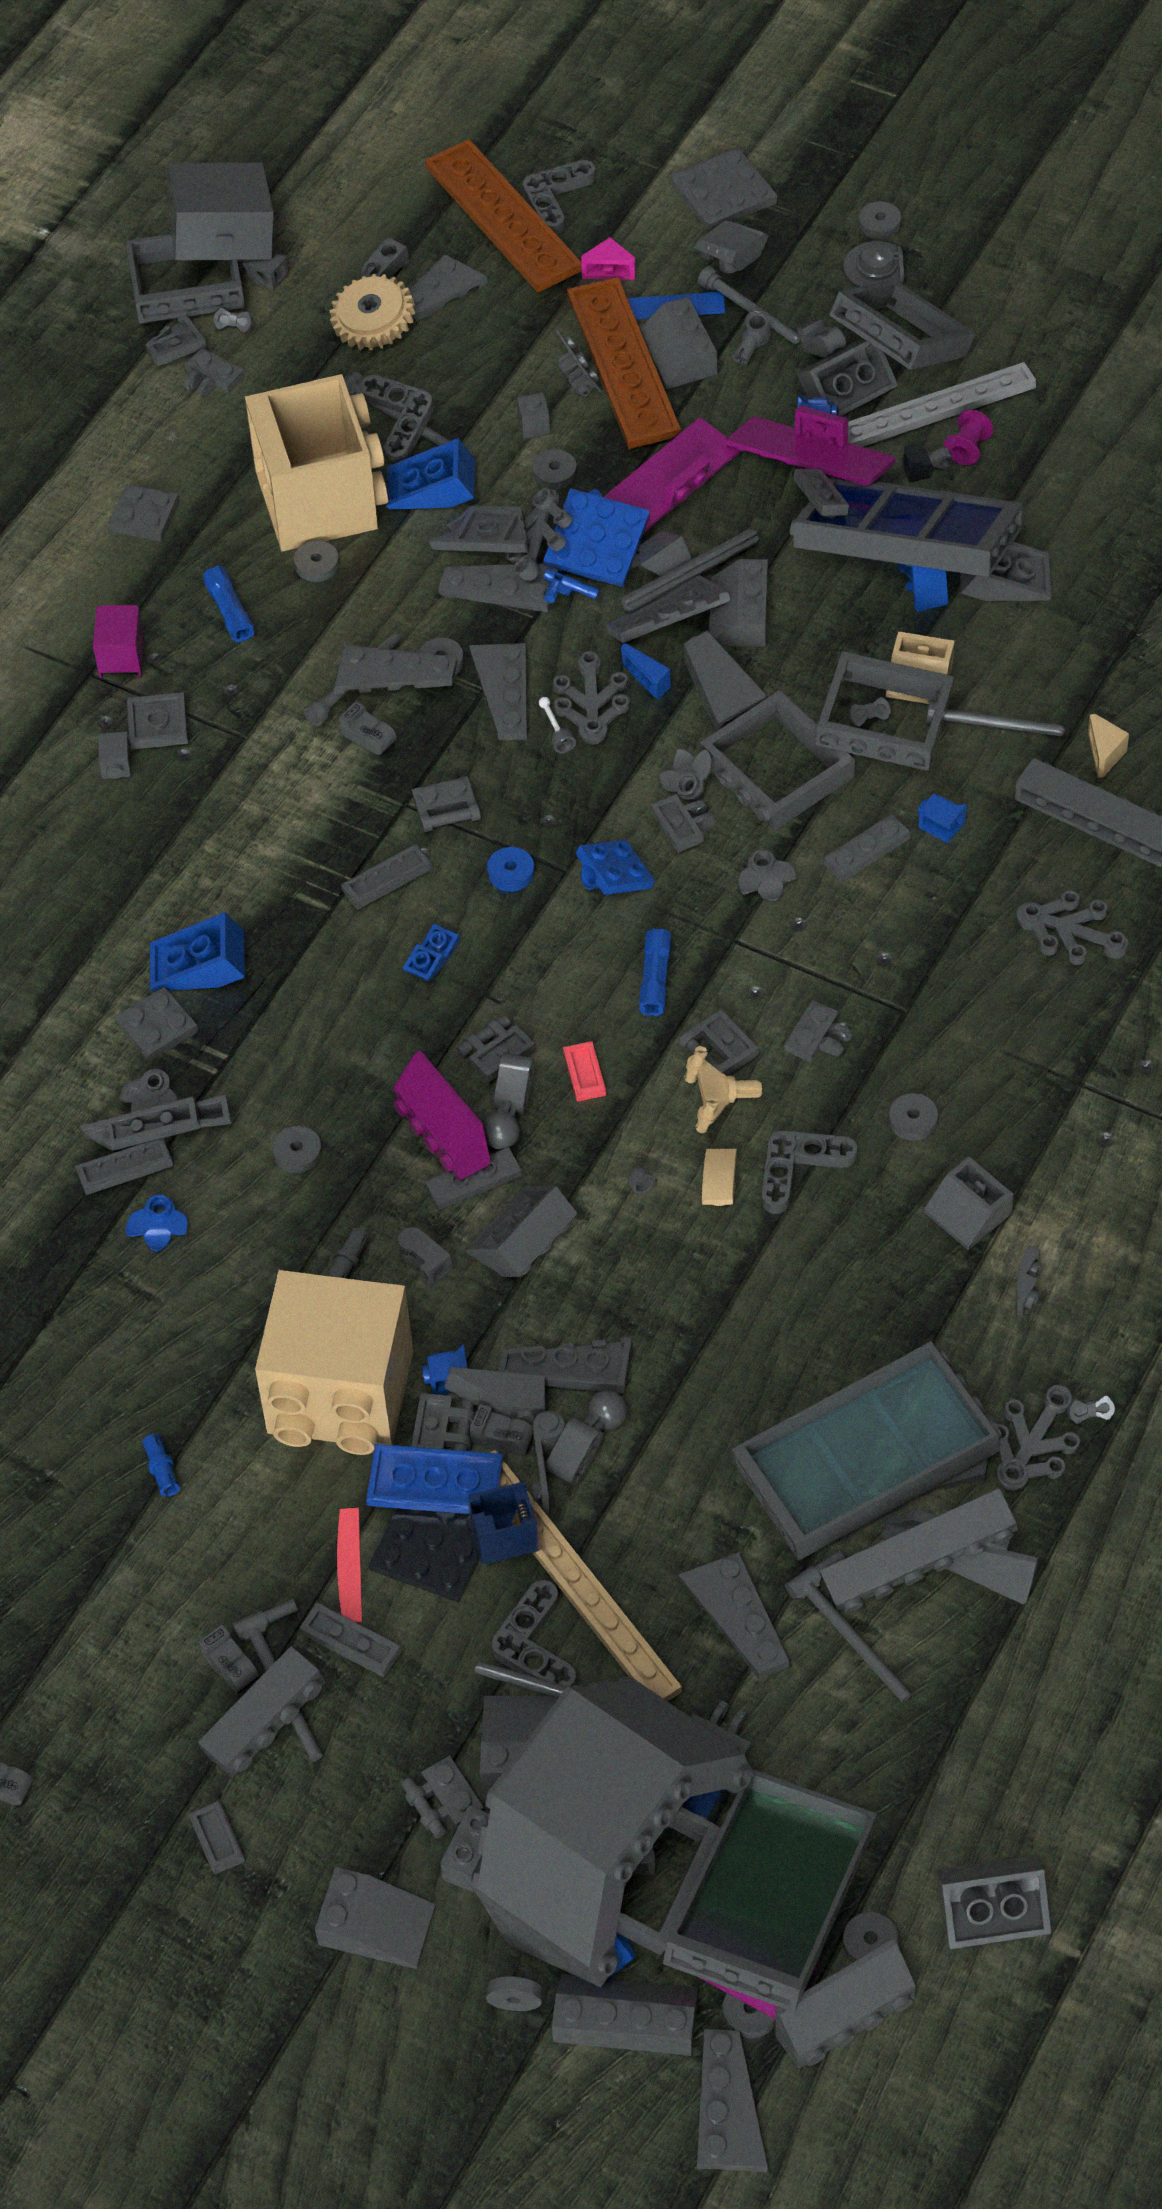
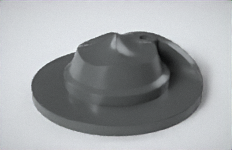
[844,241,904,288]

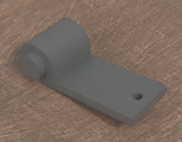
[532,1411,565,1515]

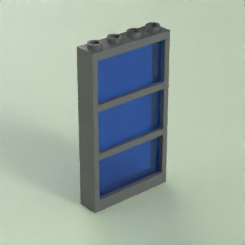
[790,475,1023,577]

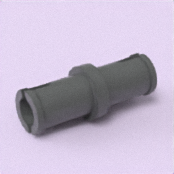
[326,1228,370,1278]

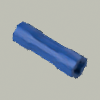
[203,565,255,643]
[639,928,671,1016]

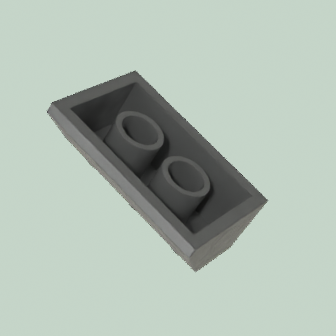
[640,297,717,389]
[796,338,898,416]
[709,559,768,647]
[465,1186,577,1277]
[936,1855,1051,1949]

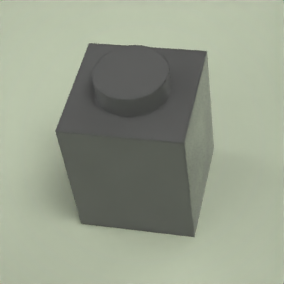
[517,392,550,439]
[98,732,131,779]

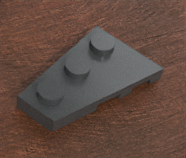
[410,255,488,321]

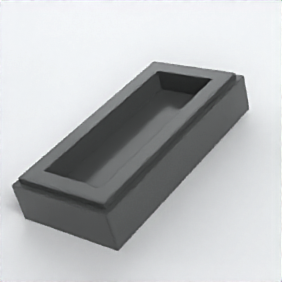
[188,1801,245,1875]

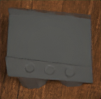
[694,220,769,274]

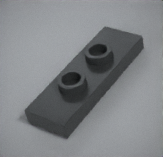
[341,844,432,910]
[75,1138,173,1195]
[425,1147,522,1211]

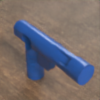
[543,568,599,603]

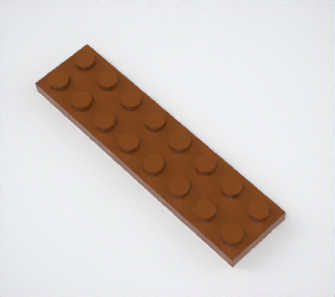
[425,139,582,293]
[567,277,681,449]

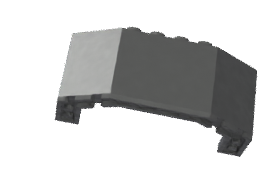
[472,1676,754,1987]

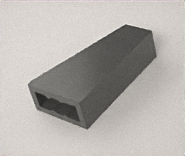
[684,631,767,732]

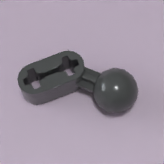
[482,1052,535,1150]
[545,1390,627,1486]

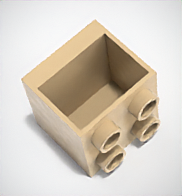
[245,374,388,552]
[255,1270,413,1455]

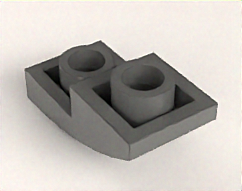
[1015,1245,1042,1319]

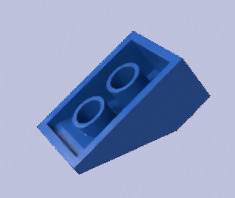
[386,438,475,509]
[150,912,245,992]

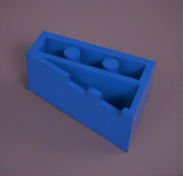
[887,516,948,612]

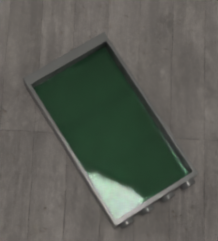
[663,1769,877,2013]

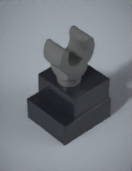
[902,444,951,482]

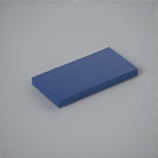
[366,1444,503,1514]

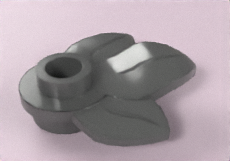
[659,749,712,801]
[738,850,796,901]
[119,1069,178,1113]

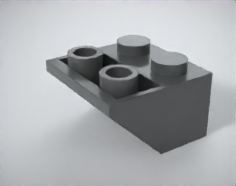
[924,1156,1014,1250]

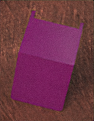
[93,605,145,678]

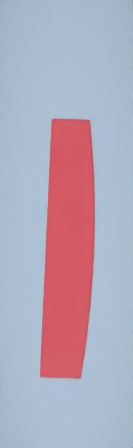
[337,1508,362,1622]

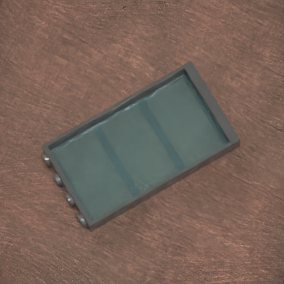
[731,1341,1001,1561]

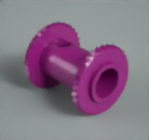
[943,410,994,465]

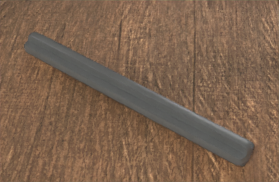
[621,529,759,612]

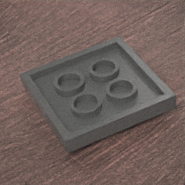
[670,147,777,232]

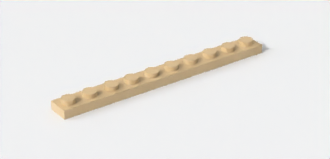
[491,1450,682,1702]

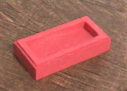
[563,1041,606,1102]

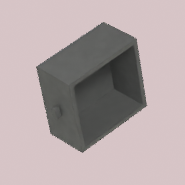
[166,162,273,260]

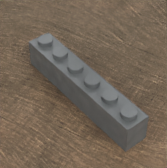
[1015,758,1162,868]
[820,1488,1018,1613]

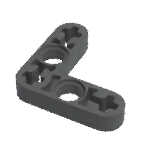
[523,160,596,235]
[360,375,435,463]
[762,1131,857,1214]
[492,1580,576,1687]

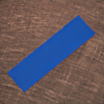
[627,292,725,319]

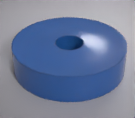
[487,847,534,892]

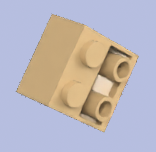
[886,631,955,704]

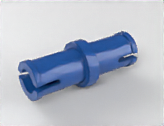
[142,1434,180,1497]

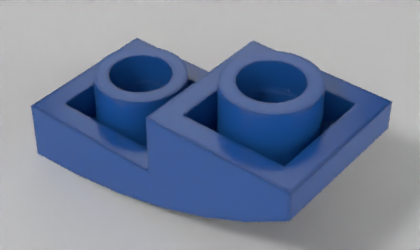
[402,923,461,982]

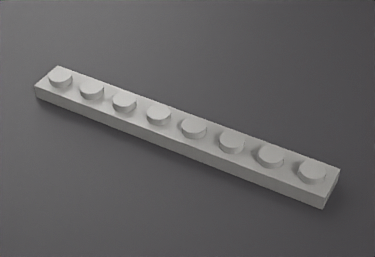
[848,362,1036,447]

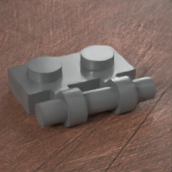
[456,1015,535,1083]
[411,1393,475,1451]
[401,1756,485,1838]

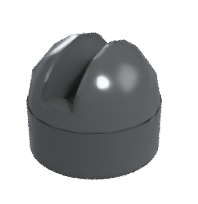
[628,1167,655,1194]

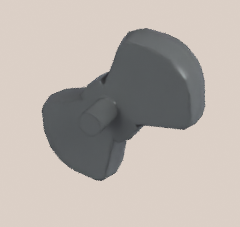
[214,307,254,334]
[848,697,891,727]
[1067,1393,1115,1424]

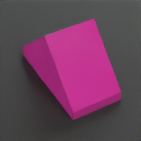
[581,237,635,280]

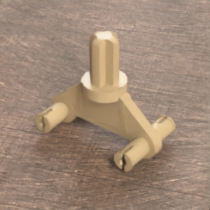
[684,1046,762,1133]

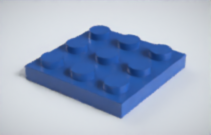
[543,488,650,588]

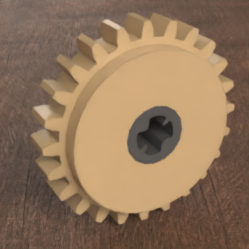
[330,274,415,350]

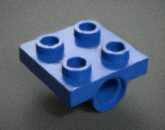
[576,840,655,895]

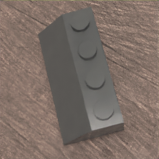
[775,1939,915,2069]
[552,1974,699,2056]

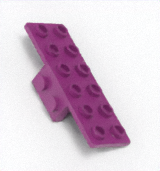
[726,405,895,486]
[604,418,740,533]

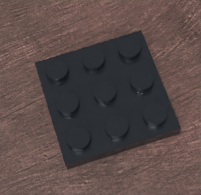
[369,1508,480,1603]

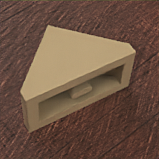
[1088,714,1129,778]

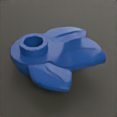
[126,1194,188,1252]

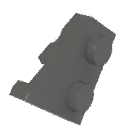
[145,315,206,366]

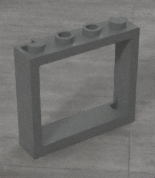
[126,234,245,323]
[829,280,976,370]
[815,651,954,771]
[700,690,855,831]
[617,1807,721,1956]

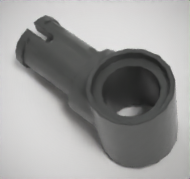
[732,310,771,365]

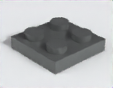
[108,484,179,542]
[127,692,188,750]
[114,987,198,1062]

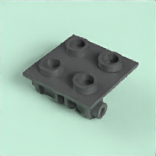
[555,329,602,397]

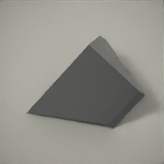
[639,531,692,576]

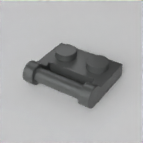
[412,776,481,833]
[679,1010,759,1076]

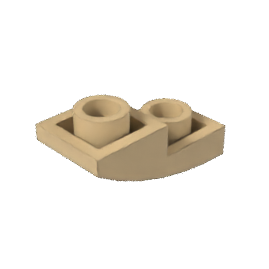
[702,1149,738,1206]

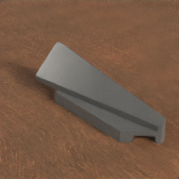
[80,1094,234,1151]
[882,1509,1038,1604]

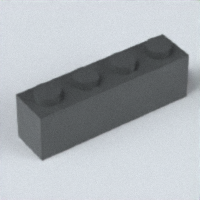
[198,1646,325,1779]

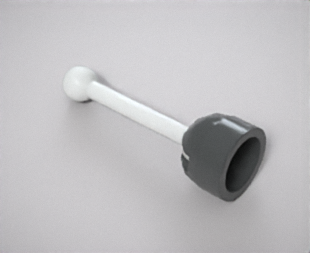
[539,697,576,754]

